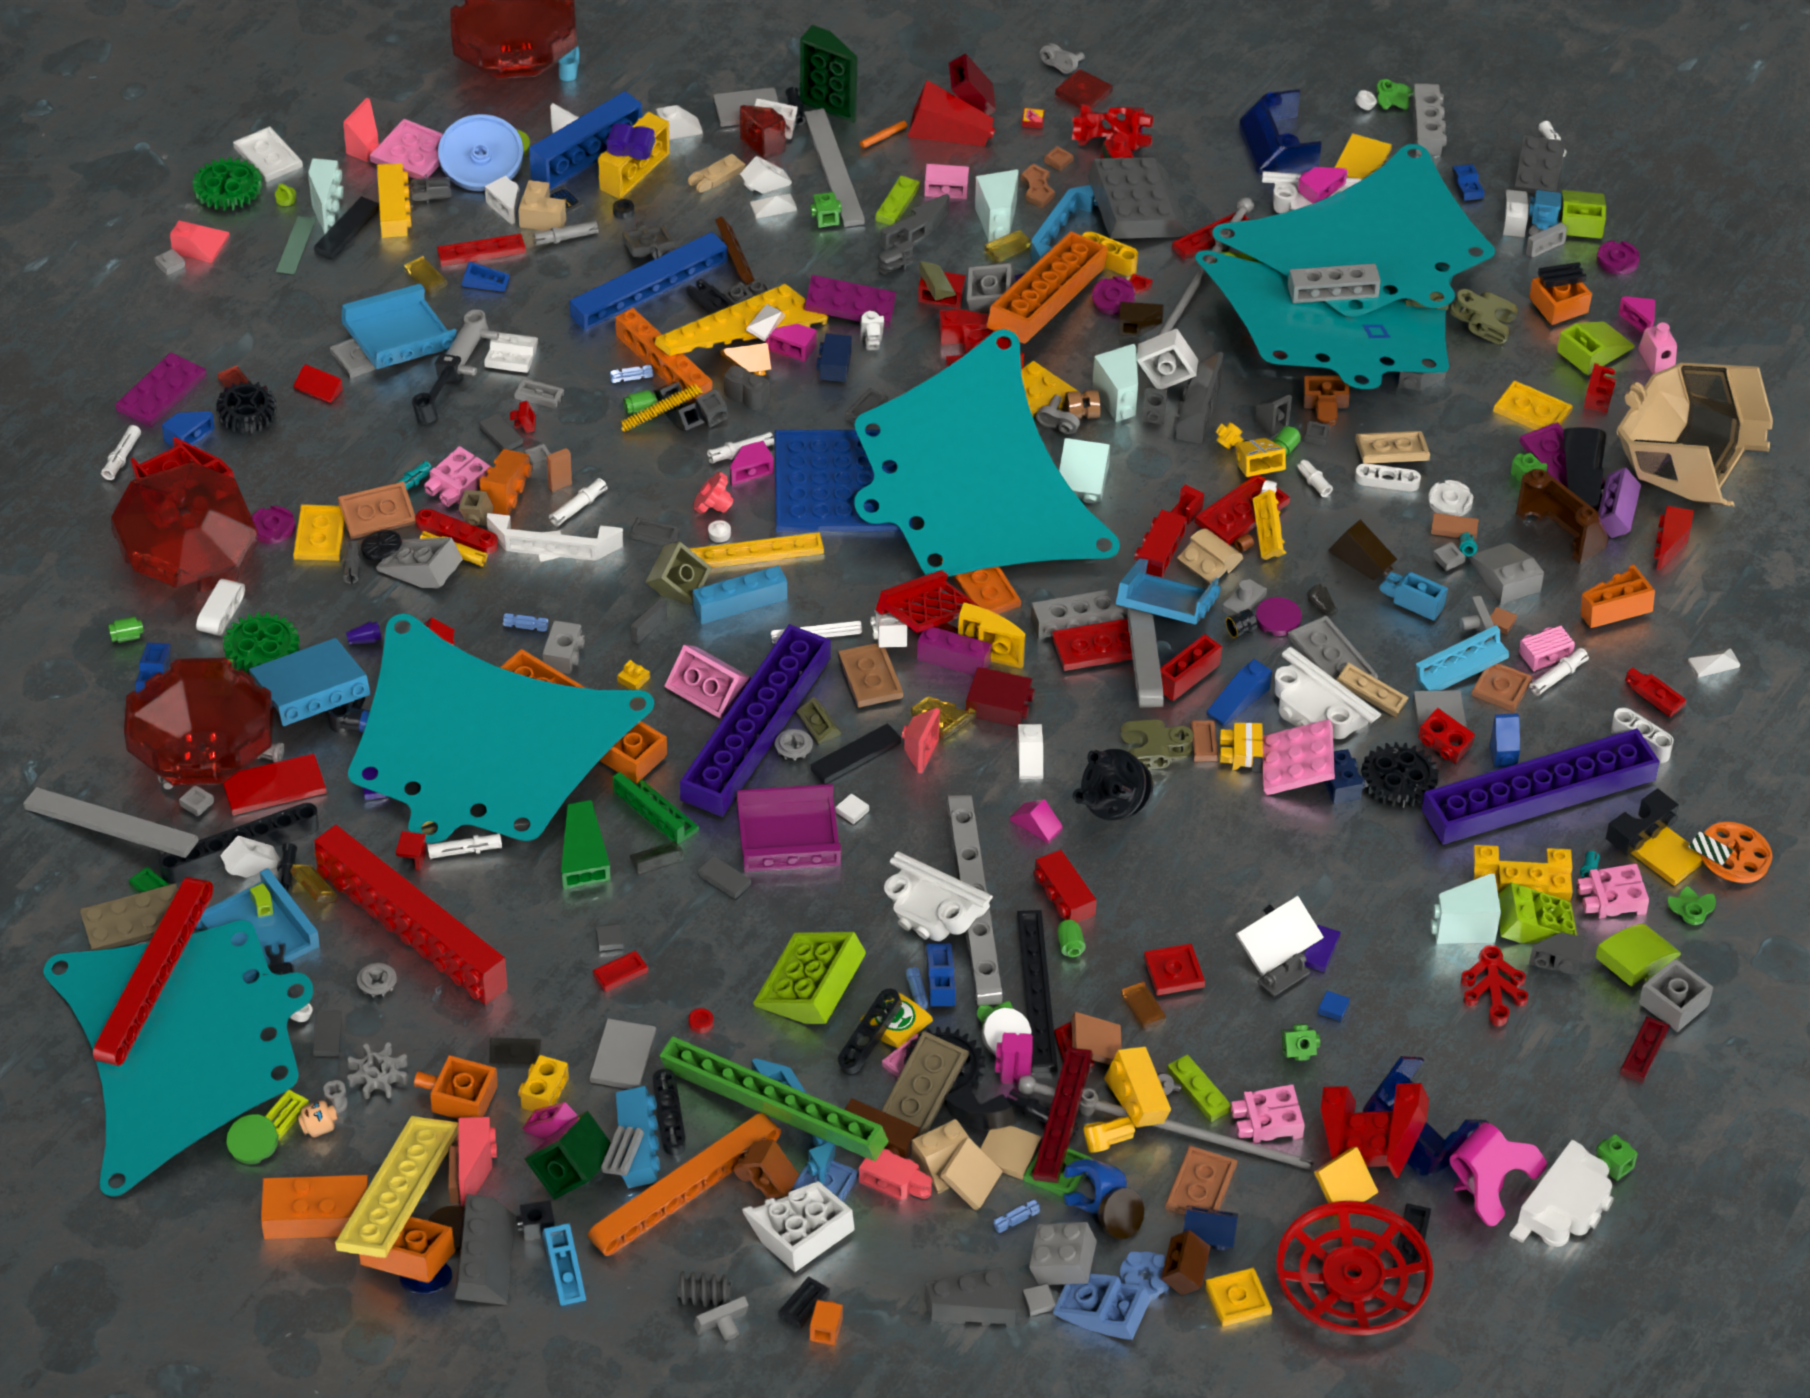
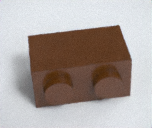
[1161,1230,1211,1296]

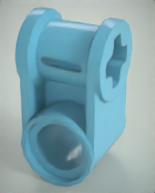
[558,45,579,81]

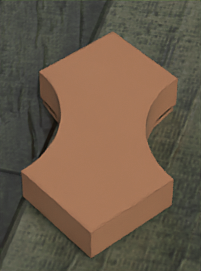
[1020,164,1055,209]

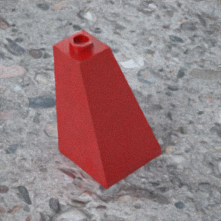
[907,80,995,146]

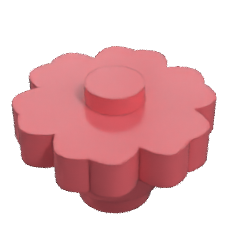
[693,471,734,514]

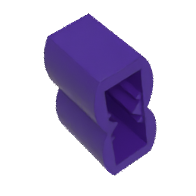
[607,123,655,159]

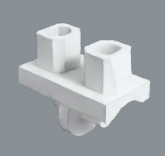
[860,311,884,350]

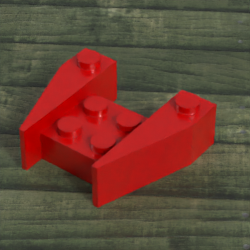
[939,310,1024,369]
[131,437,237,530]
[1320,1083,1429,1178]

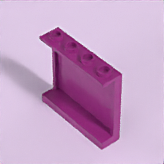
[737,784,841,872]

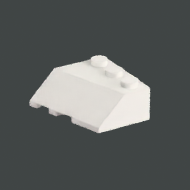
[742,1181,855,1272]

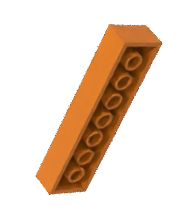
[987,231,1108,344]
[500,649,667,784]

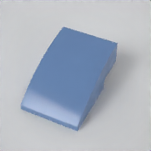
[1053,1273,1151,1340]

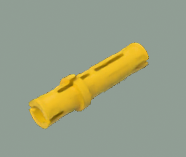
[419,531,487,567]

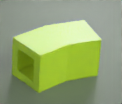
[249,883,273,917]

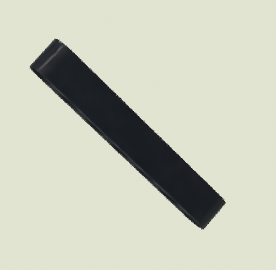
[159,802,319,884]

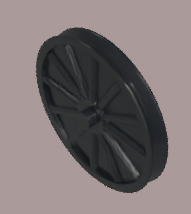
[361,530,402,559]

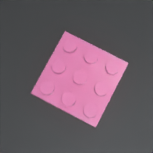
[370,119,443,179]
[1262,719,1335,795]

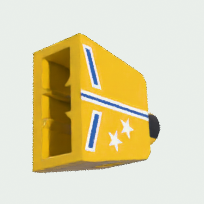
[1237,438,1286,477]

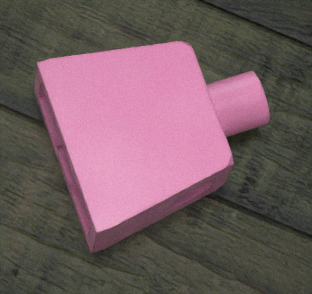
[1638,322,1677,375]

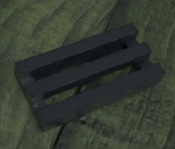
[1538,262,1587,288]
[778,1276,830,1329]

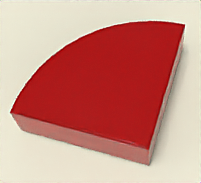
[1129,274,1153,294]

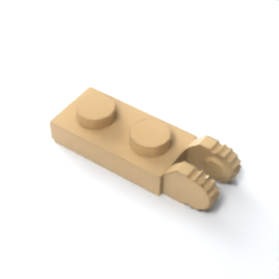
[688,154,745,193]

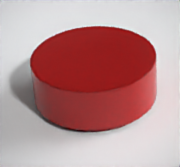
[688,1008,714,1033]

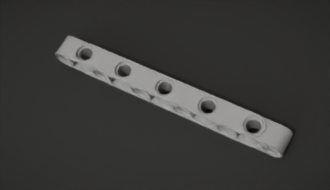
[947,794,1002,1006]

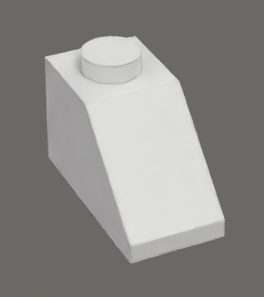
[656,105,703,140]
[740,156,792,194]
[485,176,520,225]
[1017,724,1043,779]
[220,836,280,878]

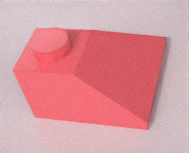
[343,98,379,162]
[170,220,230,263]
[902,708,940,773]

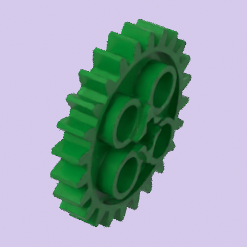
[192,157,262,211]
[223,612,300,673]

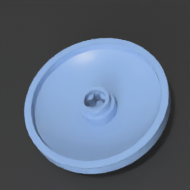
[438,114,523,191]

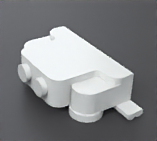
[1262,171,1363,214]
[1274,647,1381,739]
[884,851,993,941]
[1510,1140,1614,1247]

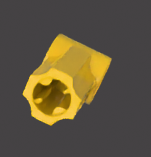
[1083,1116,1135,1153]

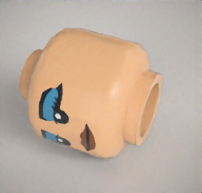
[298,1100,338,1137]

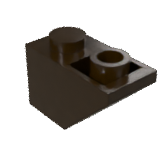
[1118,302,1164,337]

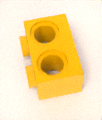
[518,1055,569,1112]

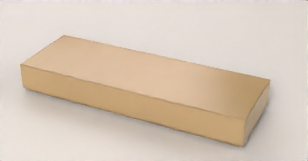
[1336,662,1409,718]

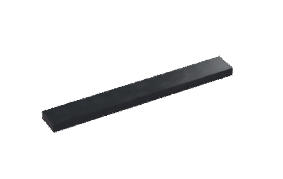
[1017,910,1058,1073]

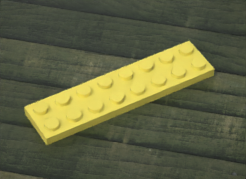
[335,1116,459,1258]

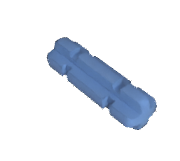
[610,365,653,383]
[503,613,549,632]
[906,967,928,1010]
[993,1199,1040,1233]

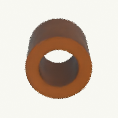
[1234,534,1254,553]

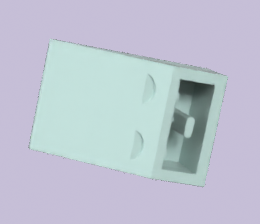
[308,158,344,234]

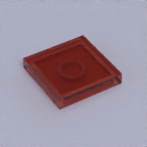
[1055,69,1113,109]

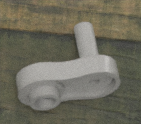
[1040,43,1084,74]
[1036,395,1080,434]

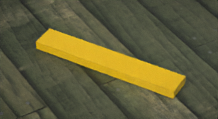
[690,532,824,568]

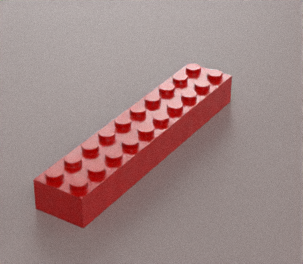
[314,824,507,1005]

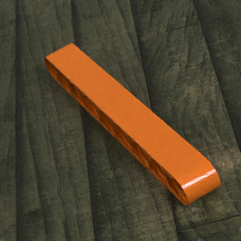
[587,1113,781,1256]

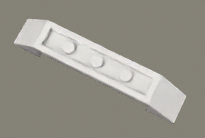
[487,513,623,561]

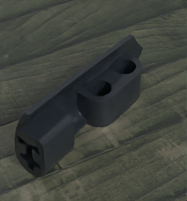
[1563,427,1606,507]

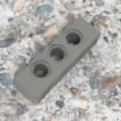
[1412,84,1447,155]
[1288,264,1381,303]
[1031,588,1128,638]

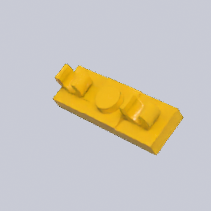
[1253,489,1286,560]

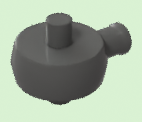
[1157,1072,1181,1096]

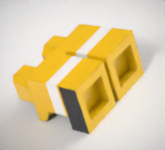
[1220,723,1263,773]

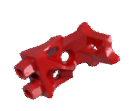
[1072,104,1154,151]

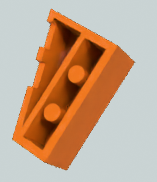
[480,449,532,515]
[1580,564,1655,628]

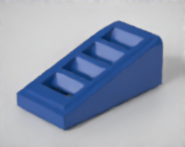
[461,261,510,292]

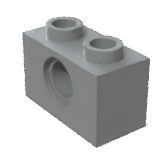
[542,620,585,674]

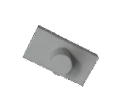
[1526,222,1567,258]
[1222,579,1267,616]
[1459,596,1494,643]
[694,1296,749,1341]

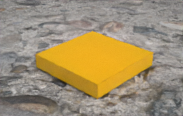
[1314,1147,1378,1217]
[1204,1267,1272,1327]

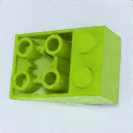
[1560,190,1606,239]
[1557,321,1635,375]
[1498,882,1577,943]

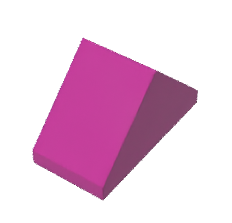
[1618,296,1655,333]
[1010,799,1063,843]

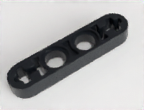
[838,988,902,1074]
[653,1069,686,1155]

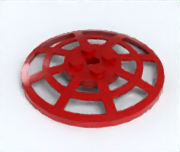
[1276,1201,1433,1335]

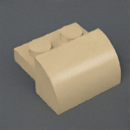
[1177,529,1244,585]

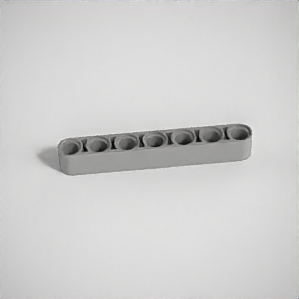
[1128,608,1163,708]

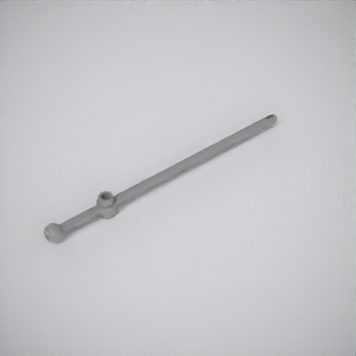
[1139,197,1254,368]
[1018,1075,1314,1169]

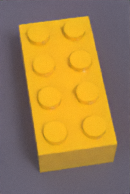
[598,112,670,199]

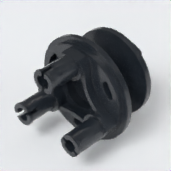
[1072,749,1153,821]

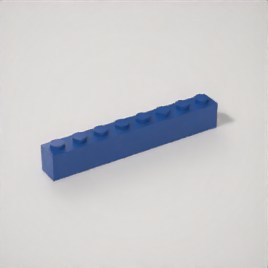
[569,232,727,331]

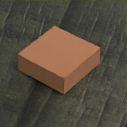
[1044,146,1074,171]
[1490,607,1517,635]

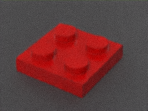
[1144,943,1205,996]

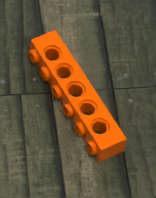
[615,308,712,402]

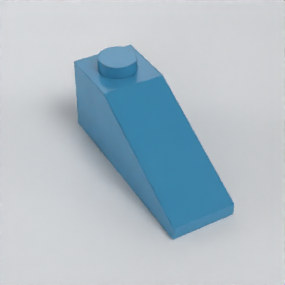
[542,1223,586,1306]

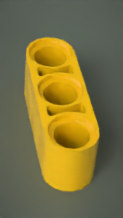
[1082,232,1138,276]

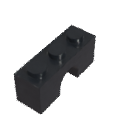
[1605,788,1679,856]

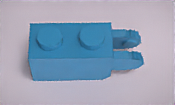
[1529,190,1562,230]
[1379,572,1448,621]

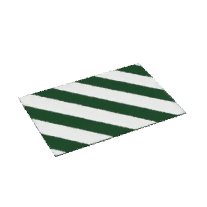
[1688,831,1733,865]

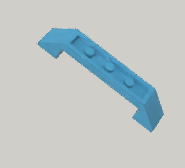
[1030,185,1098,264]
[752,1058,836,1183]

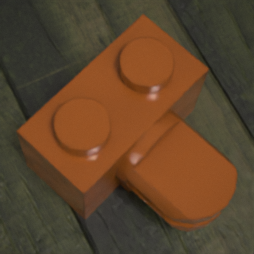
[1303,376,1349,427]
[734,1140,799,1199]

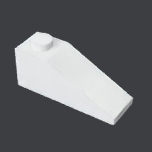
[1503,190,1528,237]

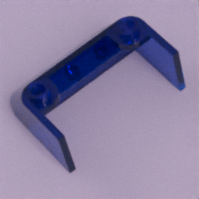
[1239,89,1322,175]
[1363,1056,1489,1176]

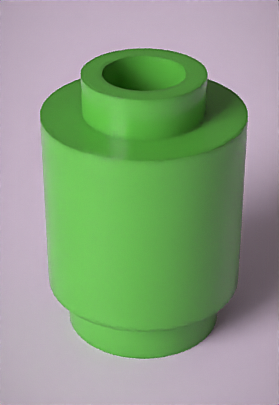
[623,390,657,415]
[1272,426,1301,457]
[108,616,144,643]
[1057,920,1086,957]

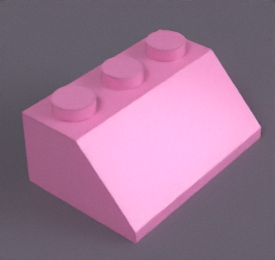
[664,645,752,719]

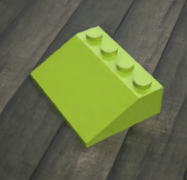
[753,932,866,1024]

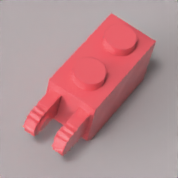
[859,1149,932,1200]

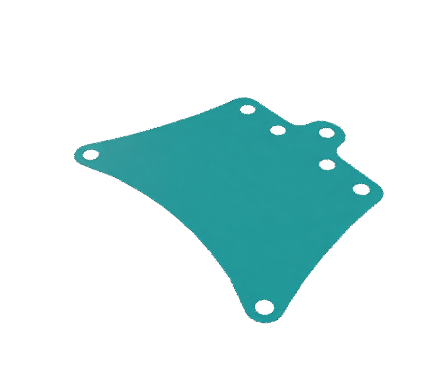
[1212,144,1495,317]
[1195,250,1453,389]
[854,329,1120,577]
[348,613,655,843]
[43,920,314,1197]

